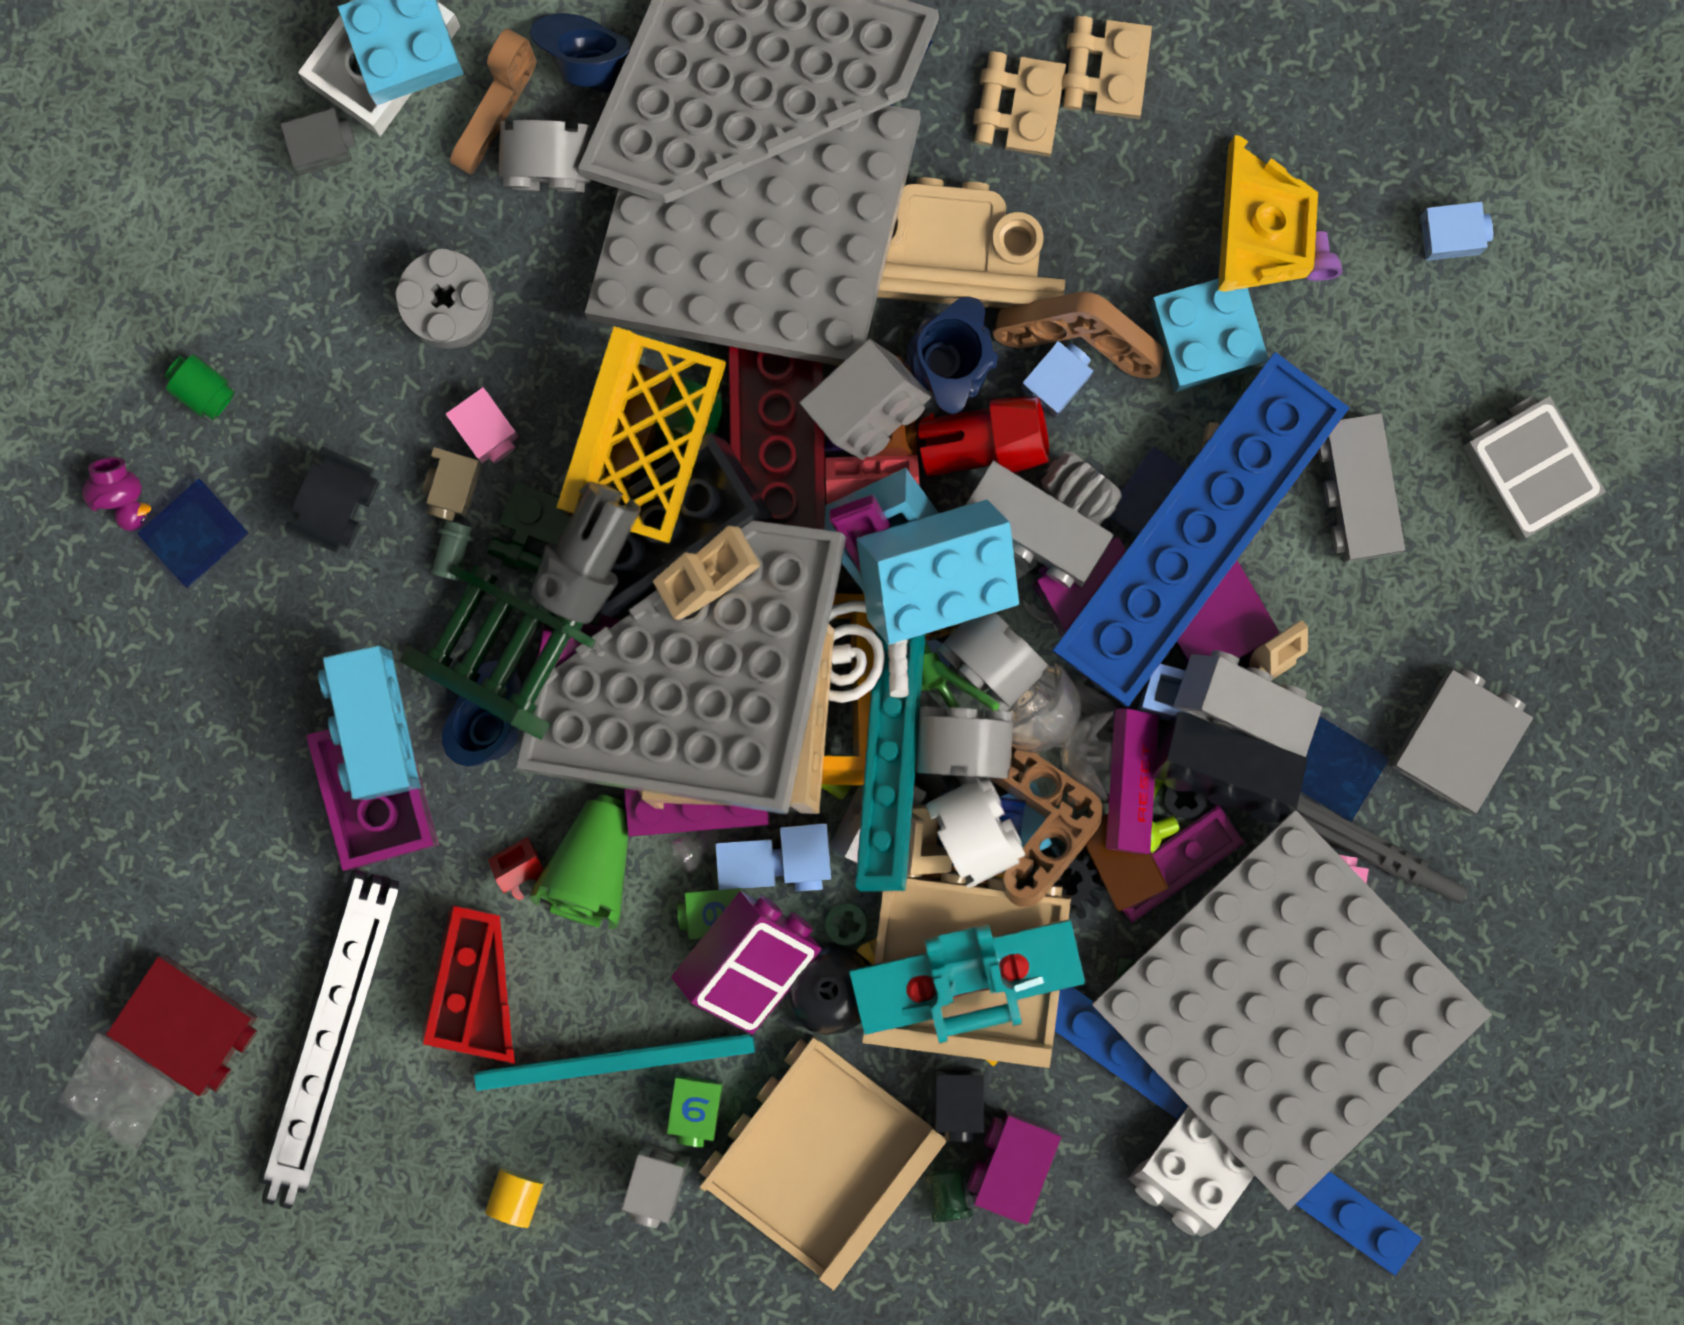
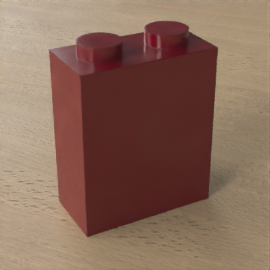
[106,955,258,1097]

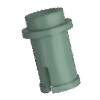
[430,520,474,581]

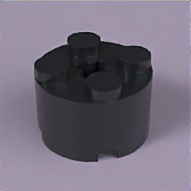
[285,446,380,553]

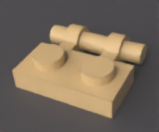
[1062,16,1152,119]
[973,52,1066,157]

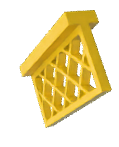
[557,326,726,543]

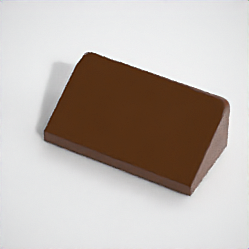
[1086,813,1169,911]

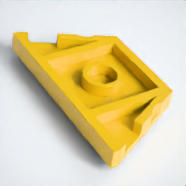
[1218,135,1318,292]

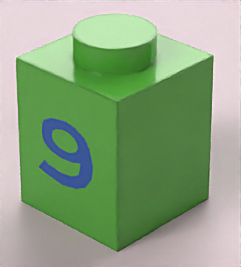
[677,888,742,940]
[667,1075,723,1147]

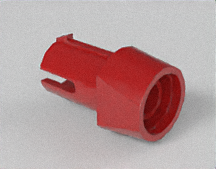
[918,396,1050,477]

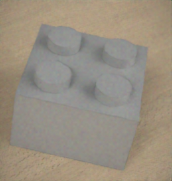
[800,339,931,460]

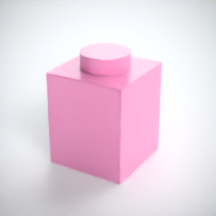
[446,387,519,464]

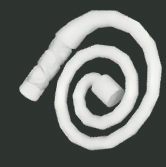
[829,600,909,703]

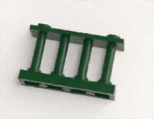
[399,564,597,740]

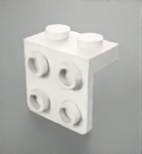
[1128,1106,1254,1237]

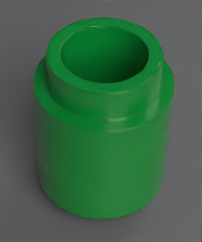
[164,354,235,421]

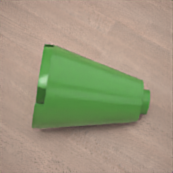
[529,795,629,929]

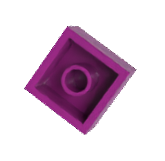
[967,1110,1062,1226]

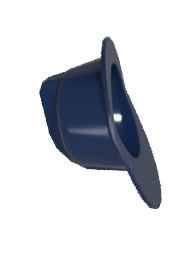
[530,13,631,93]
[442,660,523,767]

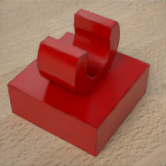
[488,836,544,900]

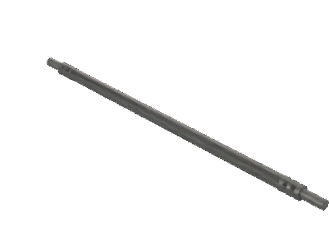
[838,565,1468,904]

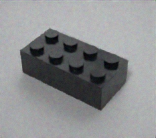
[557,432,774,620]

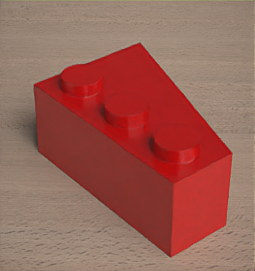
[420,904,515,1064]

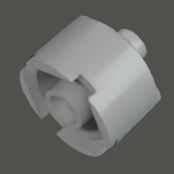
[498,120,593,193]
[395,249,494,349]
[937,612,1048,712]
[916,707,1014,778]

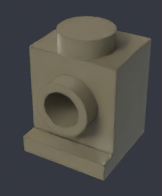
[423,447,483,522]

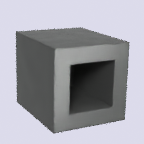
[281,108,356,176]

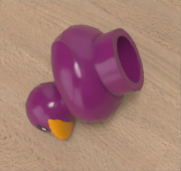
[82,457,151,531]

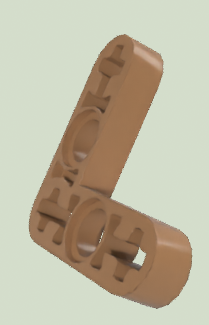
[450,28,537,174]
[993,292,1165,379]
[989,739,1102,907]

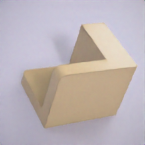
[907,805,952,875]

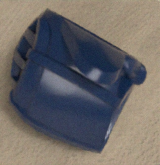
[906,297,999,414]

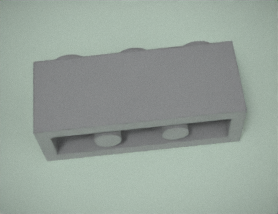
[1317,413,1405,563]
[965,461,1114,588]
[1173,650,1322,757]
[622,1143,691,1228]

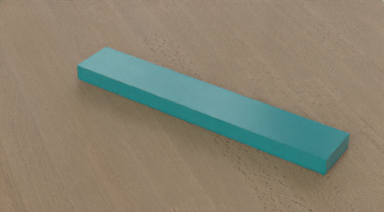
[855,631,926,891]
[474,1033,756,1091]

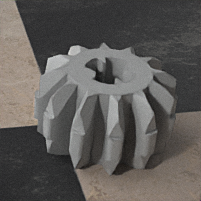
[1041,452,1122,526]

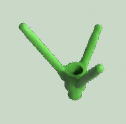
[921,639,1000,711]

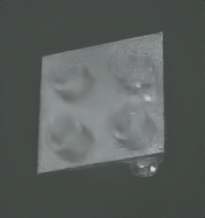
[58,1032,179,1153]

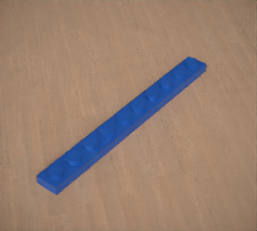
[1055,987,1422,1276]

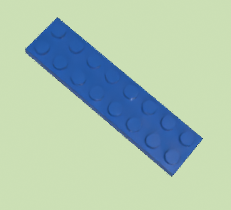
[1051,352,1350,707]

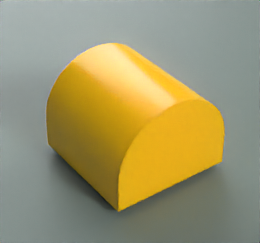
[484,1168,545,1228]

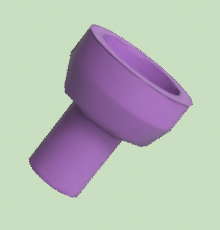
[1306,231,1343,281]

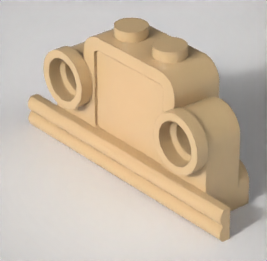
[877,177,1065,309]

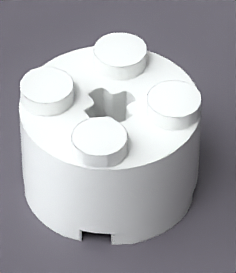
[926,778,1026,888]

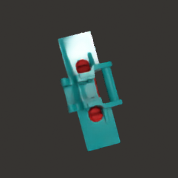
[849,919,1085,1043]

